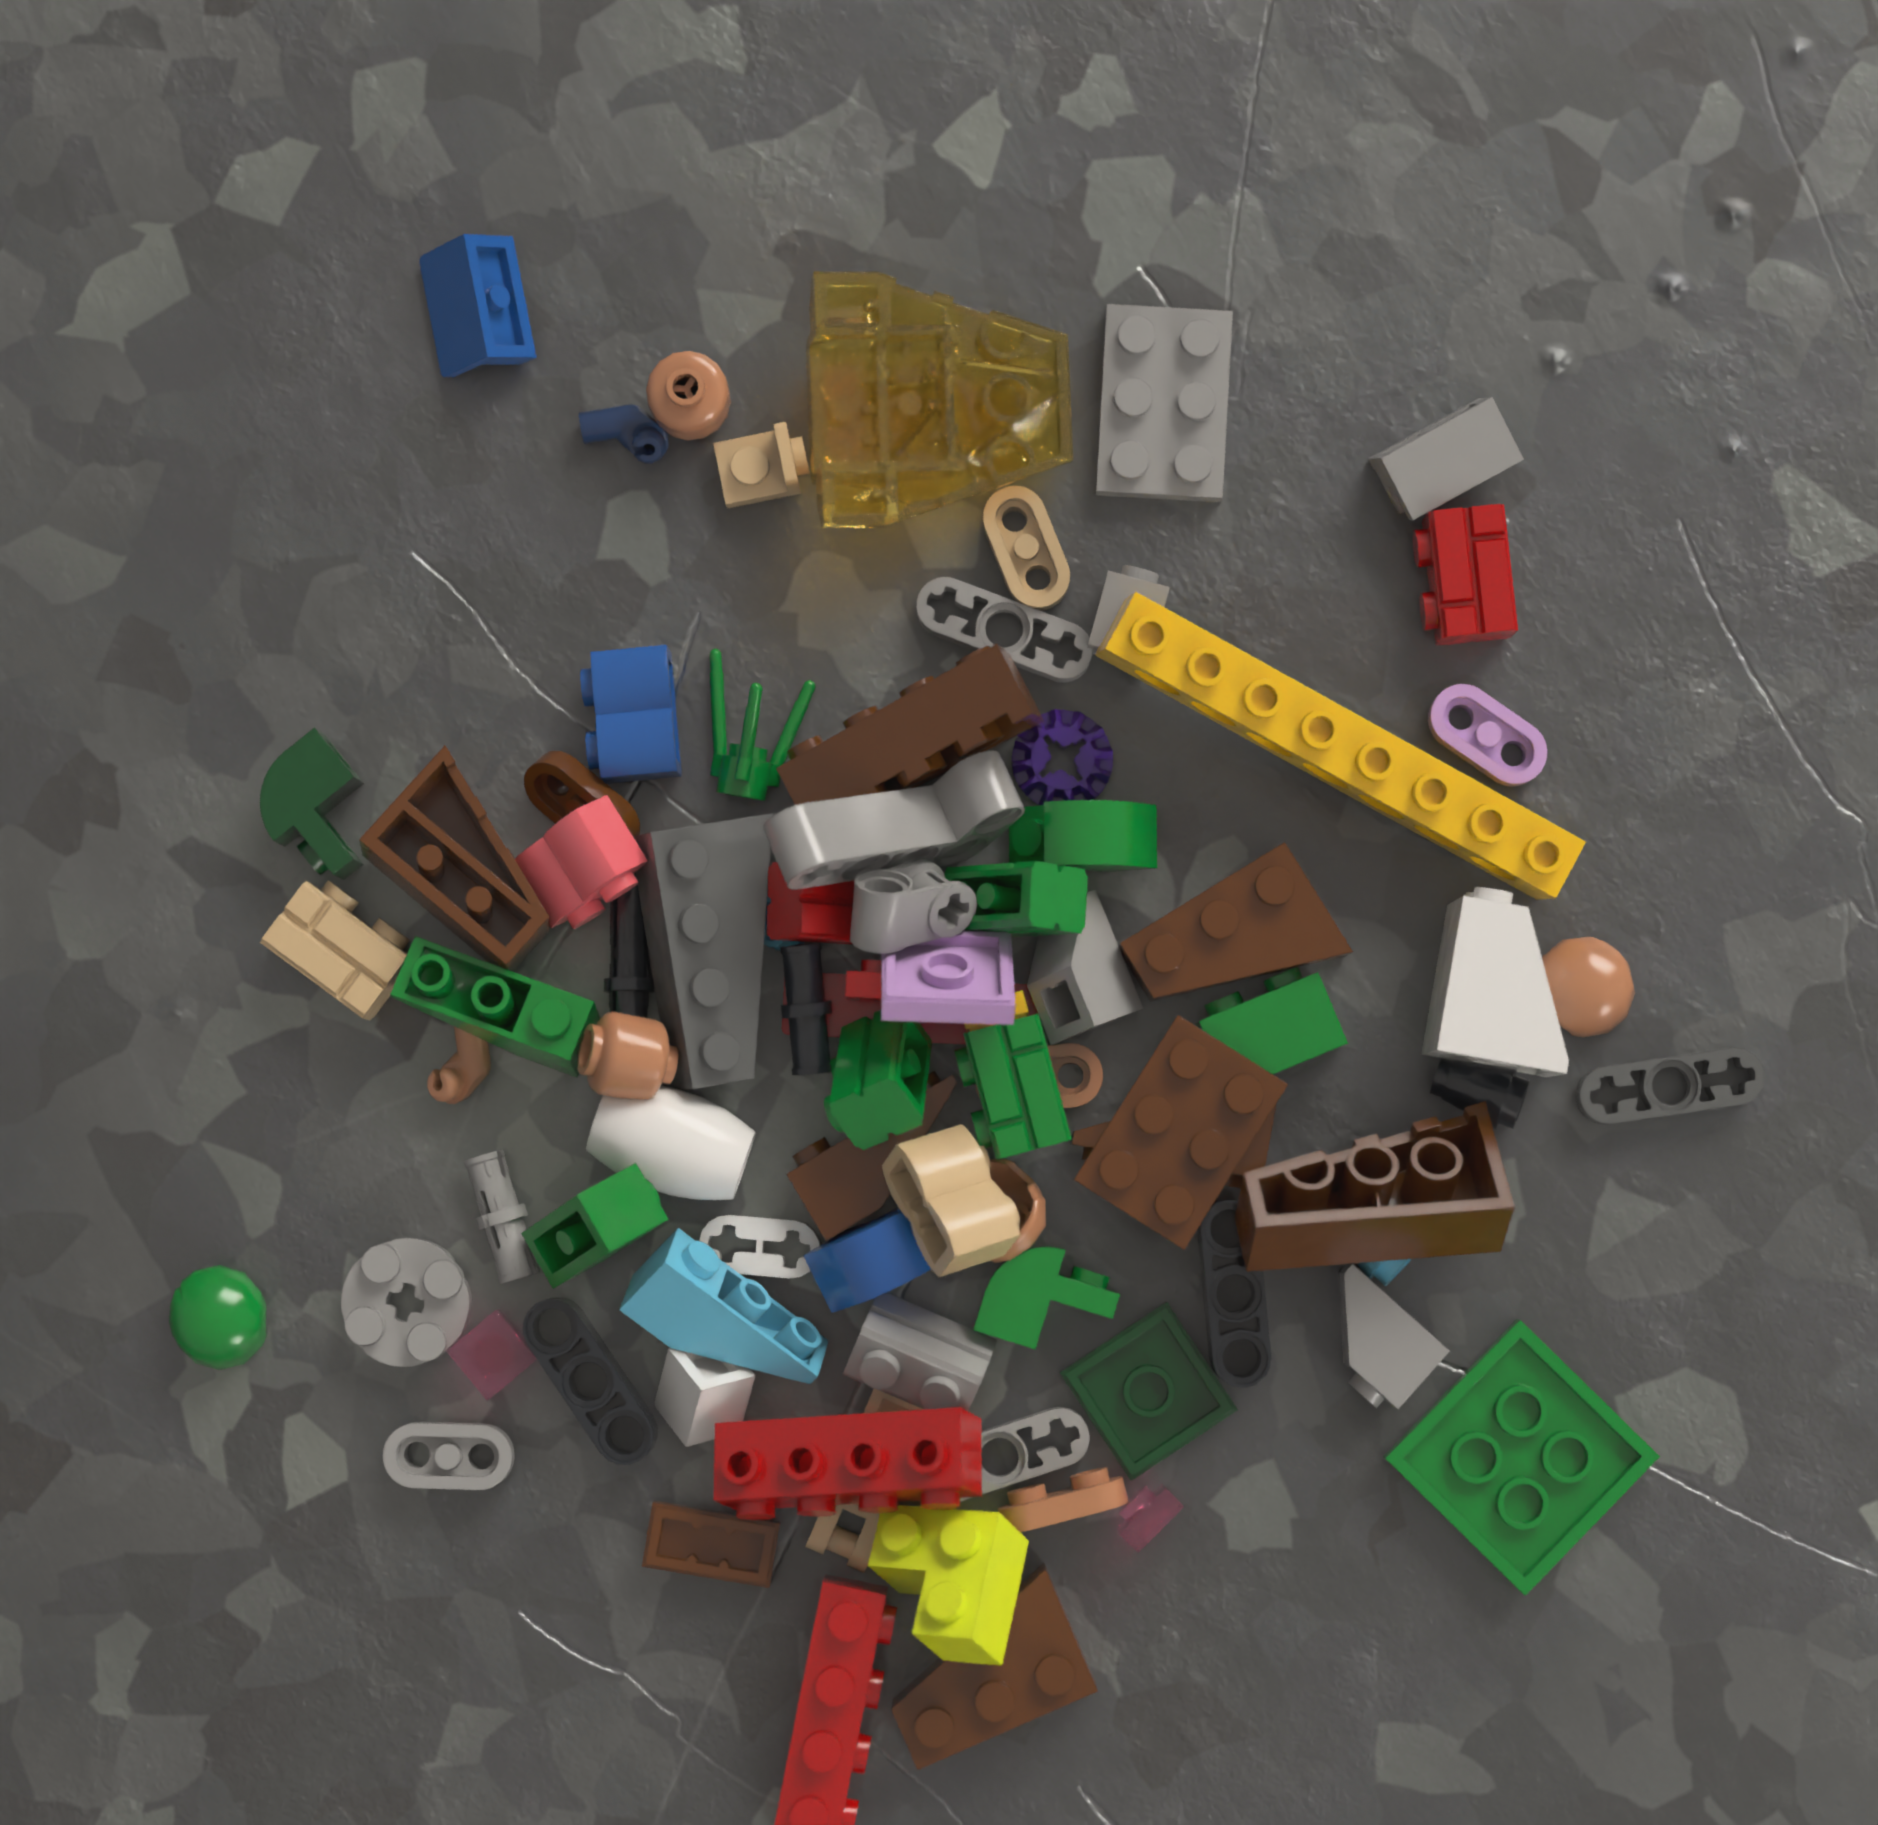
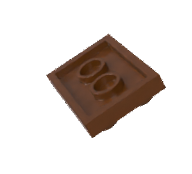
[1073,1015,1288,1250]

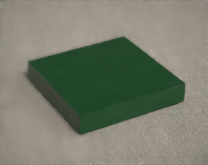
[1060,1302,1238,1481]

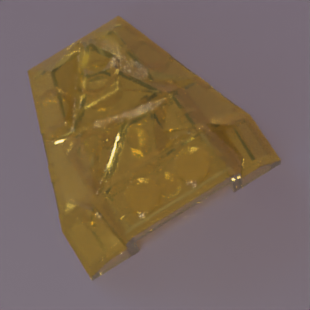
[806,271,1073,528]

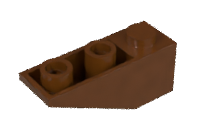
[786,1071,958,1241]

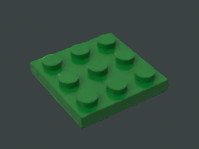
[1383,1319,1660,1596]

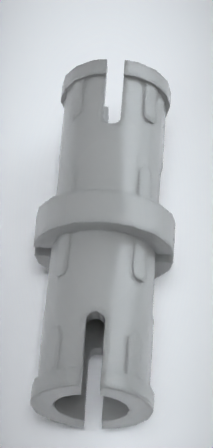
[464,1149,540,1284]

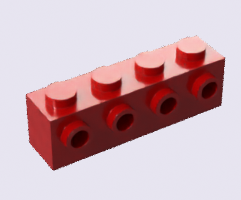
[713,1407,982,1520]
[774,1574,897,1825]

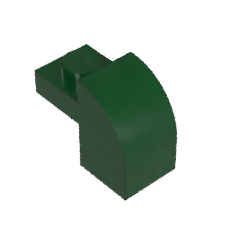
[260,727,364,880]

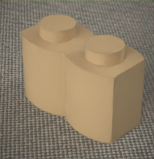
[882,1124,1020,1277]

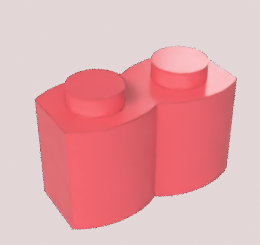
[515,795,648,929]

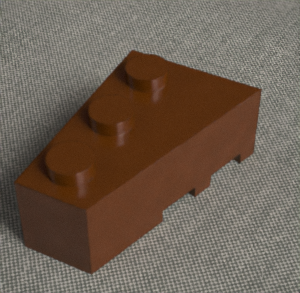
[1118,842,1353,1002]

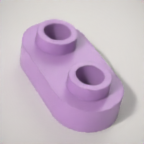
[1428,684,1547,786]

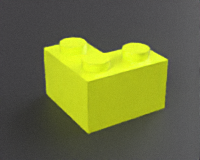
[868,1505,1029,1666]

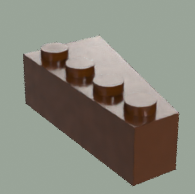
[776,643,1044,805]
[1235,1101,1515,1272]

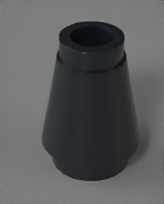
[1430,1057,1530,1130]

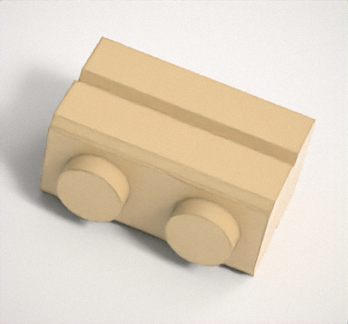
[260,880,410,1021]

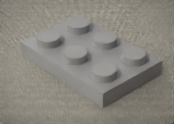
[1096,304,1233,502]

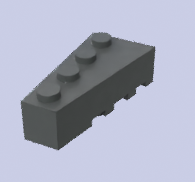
[633,813,773,1089]

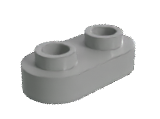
[383,1422,515,1490]

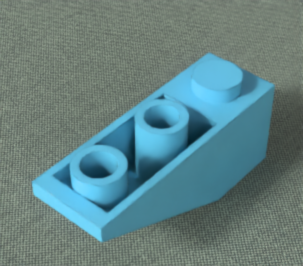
[619,1228,828,1384]

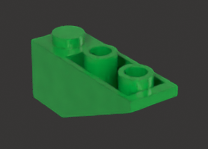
[390,936,600,1078]

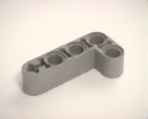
[763,751,1025,889]

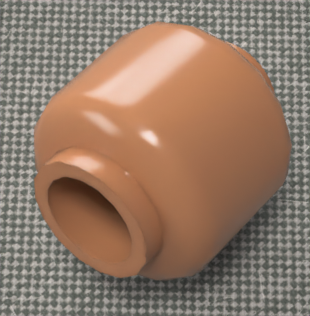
[646,351,731,440]
[578,1012,678,1100]

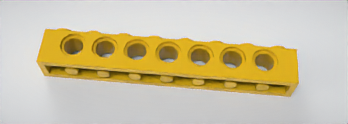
[1095,592,1586,900]

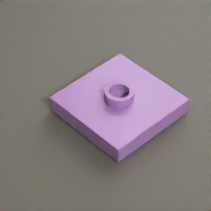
[881,931,1015,1025]

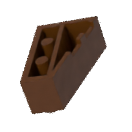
[359,745,549,972]
[891,1563,1098,1770]

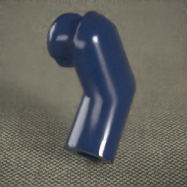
[579,404,669,464]

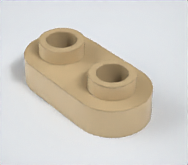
[983,486,1070,611]

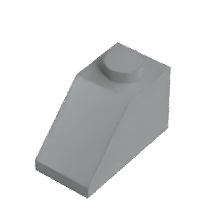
[1338,1264,1450,1409]

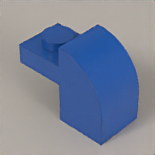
[803,1207,931,1313]

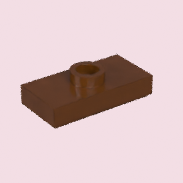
[642,1501,781,1588]

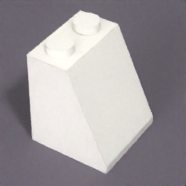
[1421,887,1569,1077]

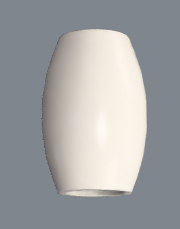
[586,1085,756,1200]

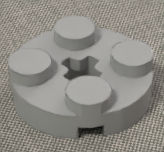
[341,1238,472,1367]

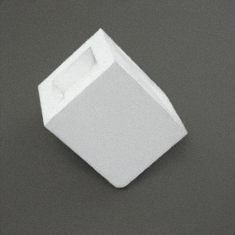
[655,1348,756,1447]

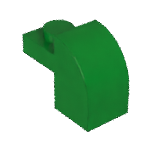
[1009,800,1157,872]
[973,1246,1120,1349]

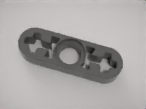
[1575,1047,1765,1125]

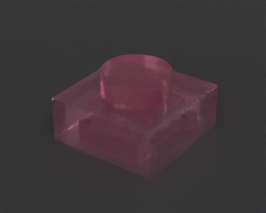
[447,1309,537,1401]
[1117,1483,1184,1553]

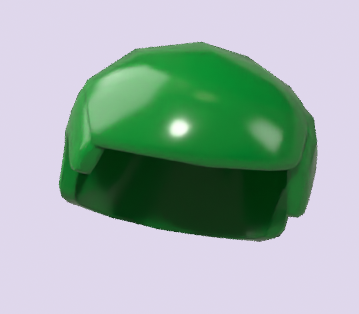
[169,1265,267,1370]

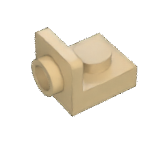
[713,422,810,509]

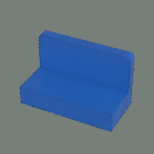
[419,234,537,377]

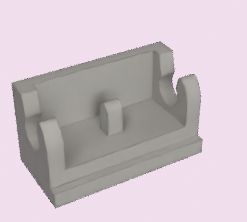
[1368,397,1524,520]

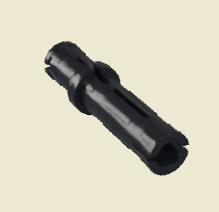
[604,873,654,1018]

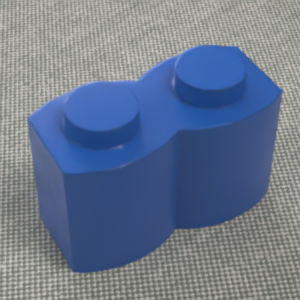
[580,645,682,784]

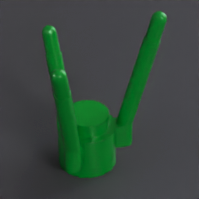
[709,648,816,801]

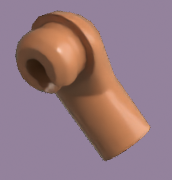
[427,1027,491,1104]

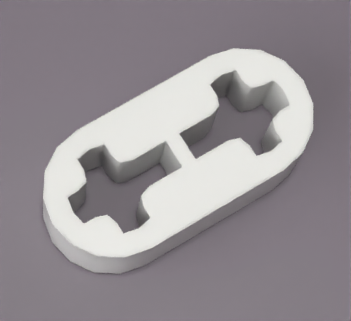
[699,1215,821,1278]

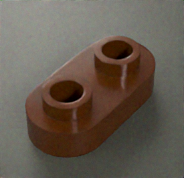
[524,751,640,836]

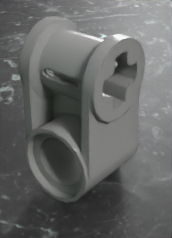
[850,859,977,954]

